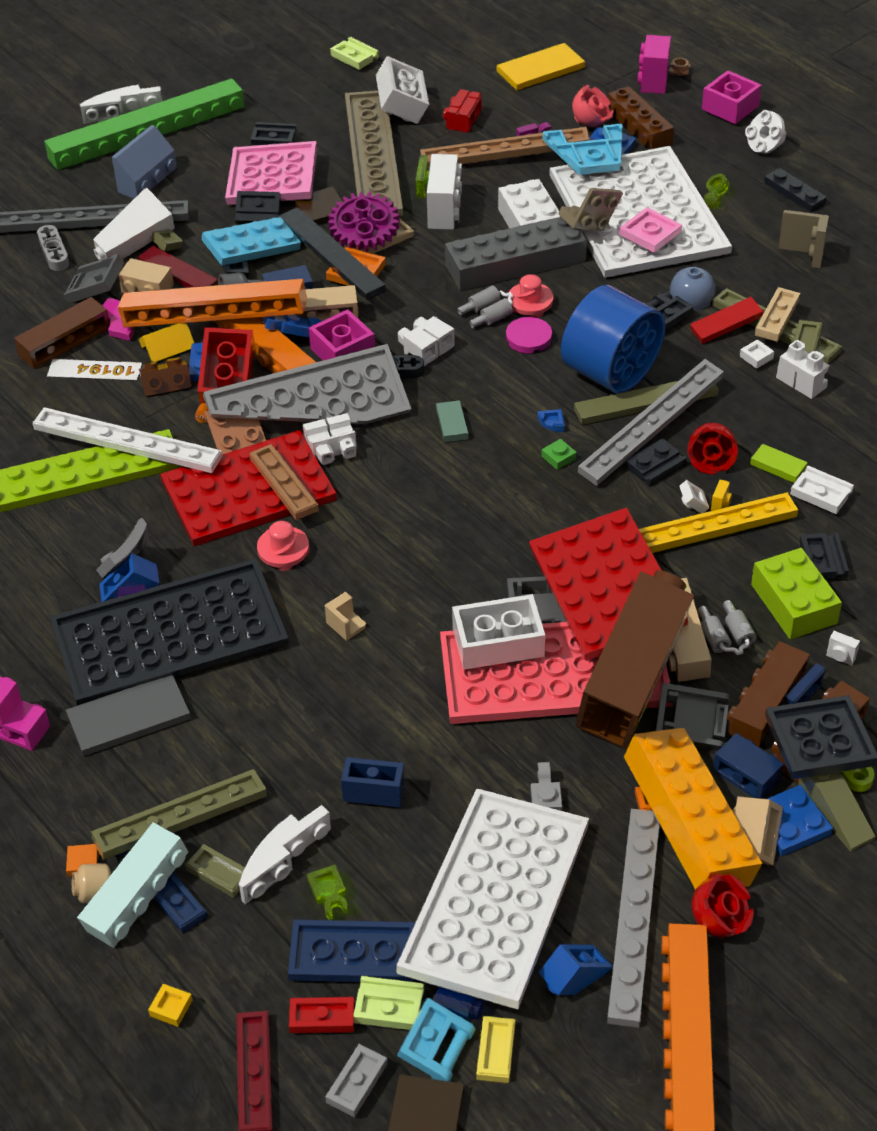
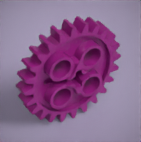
[328,191,400,252]

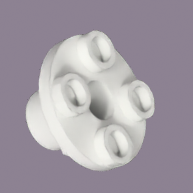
[745,110,786,154]

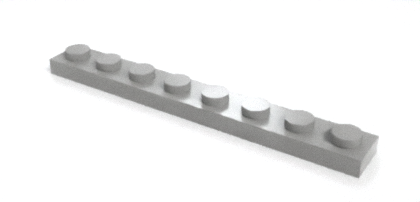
[578,359,724,486]
[607,809,659,1028]

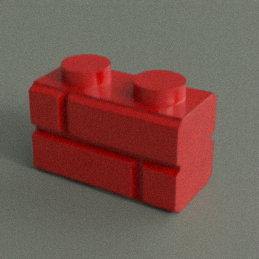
[443,89,482,133]

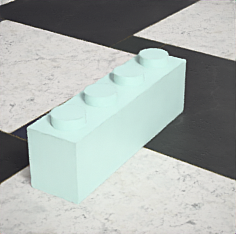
[77,822,188,948]

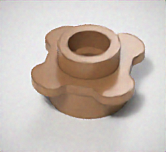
[669,58,690,76]

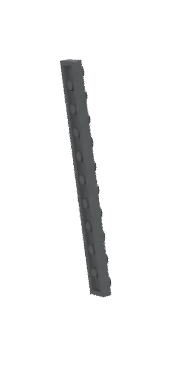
[0,200,189,233]

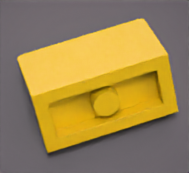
[139,323,194,362]

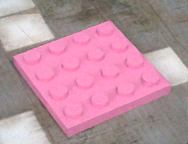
[225,141,317,205]

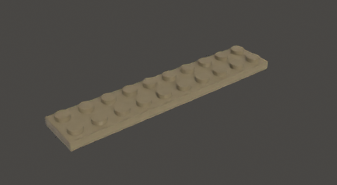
[345,91,403,216]

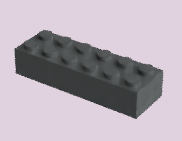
[445,216,587,291]

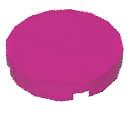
[506,317,552,354]

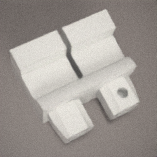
[398,316,455,366]
[776,340,830,399]
[303,413,357,465]

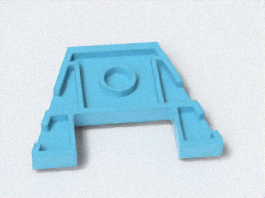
[542,124,622,175]

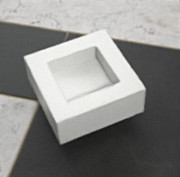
[740,339,774,369]
[679,480,709,514]
[826,631,860,666]

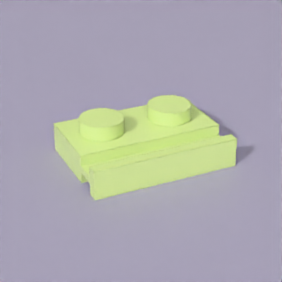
[331,37,379,70]
[353,976,424,1030]

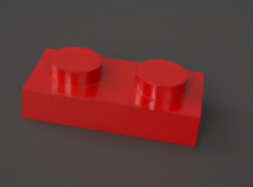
[289,997,354,1033]

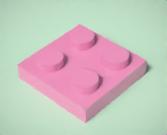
[619,207,682,253]

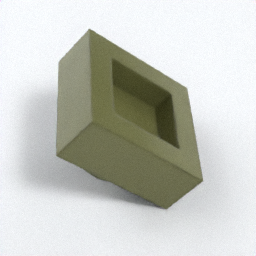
[151,229,183,251]

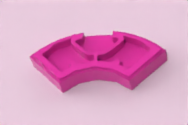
[102,297,135,341]

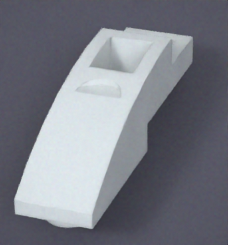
[80,85,162,124]
[239,805,331,904]

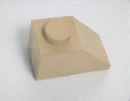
[733,797,783,865]

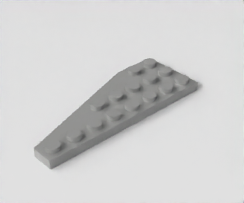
[203,344,411,424]

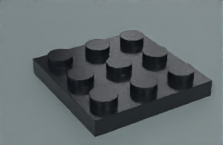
[765,695,877,780]

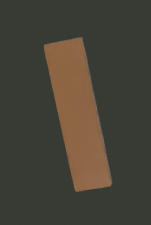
[249,444,319,520]

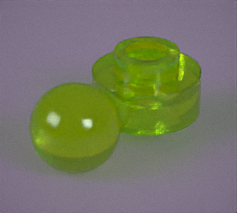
[703,174,729,209]

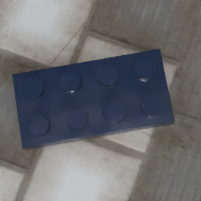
[288,920,416,982]

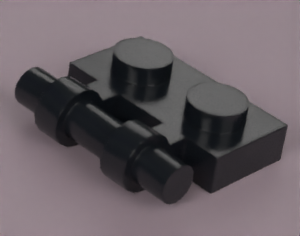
[644,291,694,331]

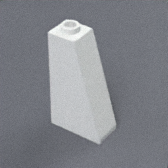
[93,188,175,260]

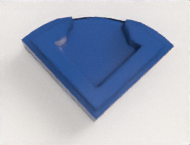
[537,409,565,432]

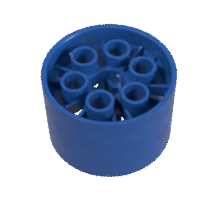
[561,285,665,394]

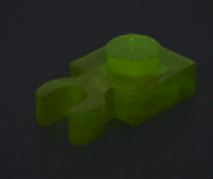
[307,865,348,920]

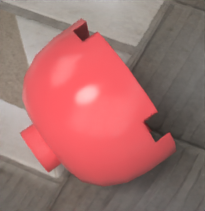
[572,85,613,128]

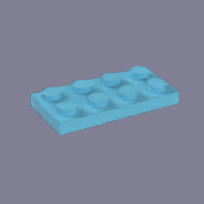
[202,217,301,266]

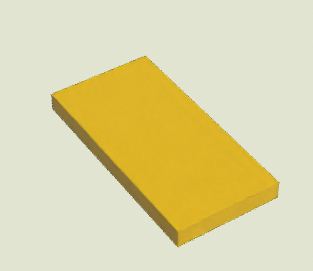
[497,43,585,90]

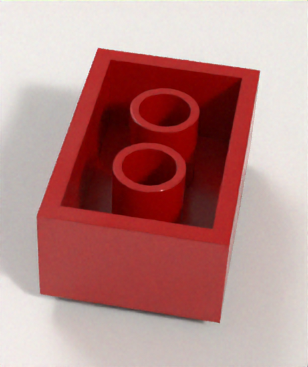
[197,328,255,404]

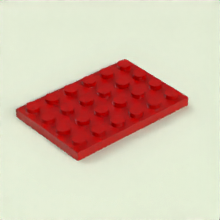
[160,430,337,546]
[529,507,688,661]

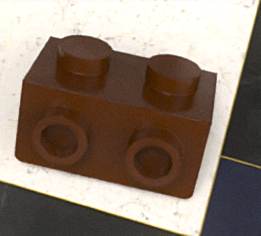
[138,357,191,396]

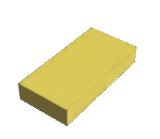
[476,1016,515,1083]

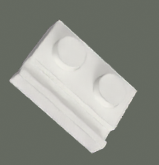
[790,466,854,514]

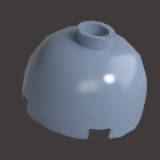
[669,267,716,311]

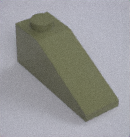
[798,772,876,852]

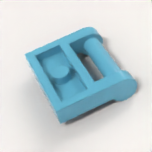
[397,998,475,1082]

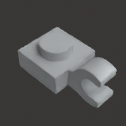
[530,762,562,811]

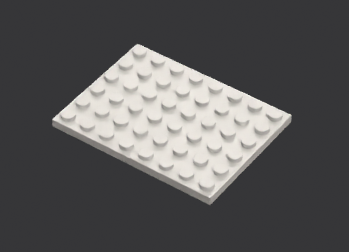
[550,146,732,278]

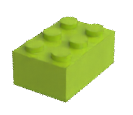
[751,548,842,640]

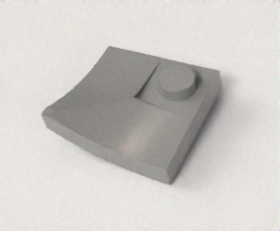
[96,518,148,578]

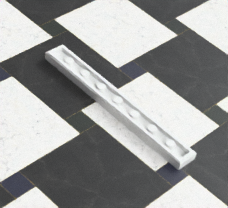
[33,408,222,473]

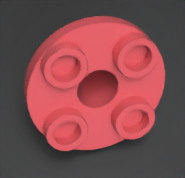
[509,274,553,318]
[257,521,309,571]

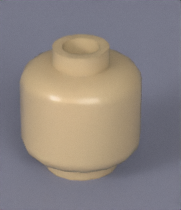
[72,864,111,903]

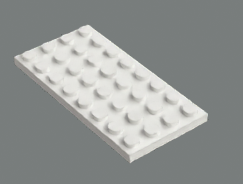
[397,789,589,1009]

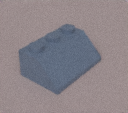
[112,125,177,199]

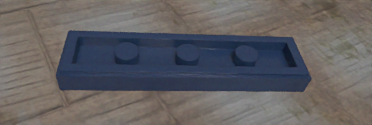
[117,850,207,934]

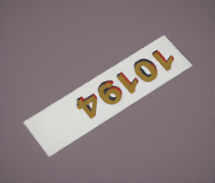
[47,359,142,380]

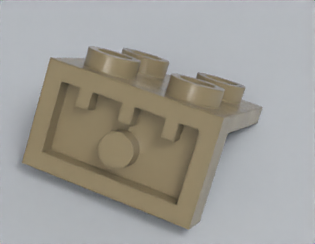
[558,188,623,230]
[779,210,829,268]

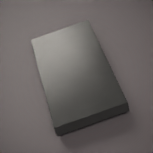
[66,675,191,756]

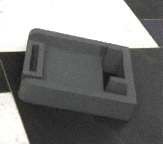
[63,254,125,303]
[507,576,566,624]
[655,683,729,751]

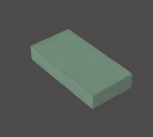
[436,400,468,442]

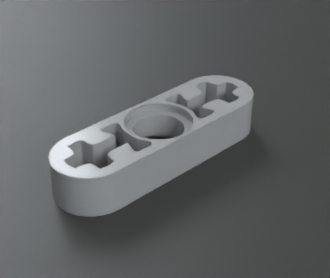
[37,225,69,271]

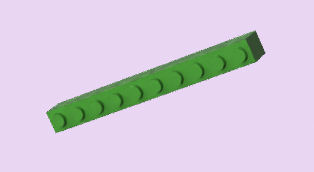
[44,79,244,171]

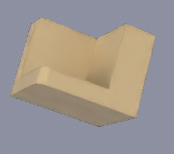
[325,592,366,641]

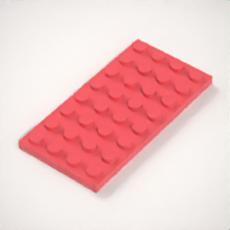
[440,622,673,724]

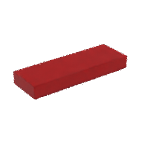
[690,297,763,344]

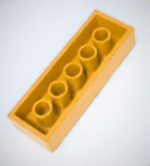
[624,728,762,889]

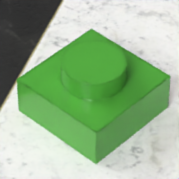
[541,439,577,470]

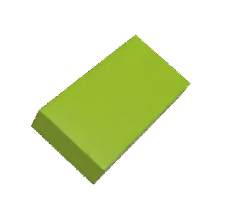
[750,444,808,483]

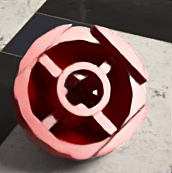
[687,423,738,474]
[691,874,754,938]

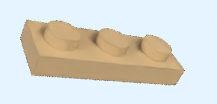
[755,287,800,341]

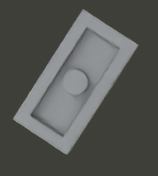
[326,1044,387,1117]

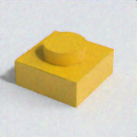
[711,480,732,511]
[148,984,193,1027]

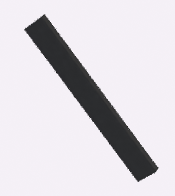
[279,207,386,300]

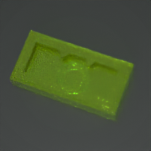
[416,155,430,198]

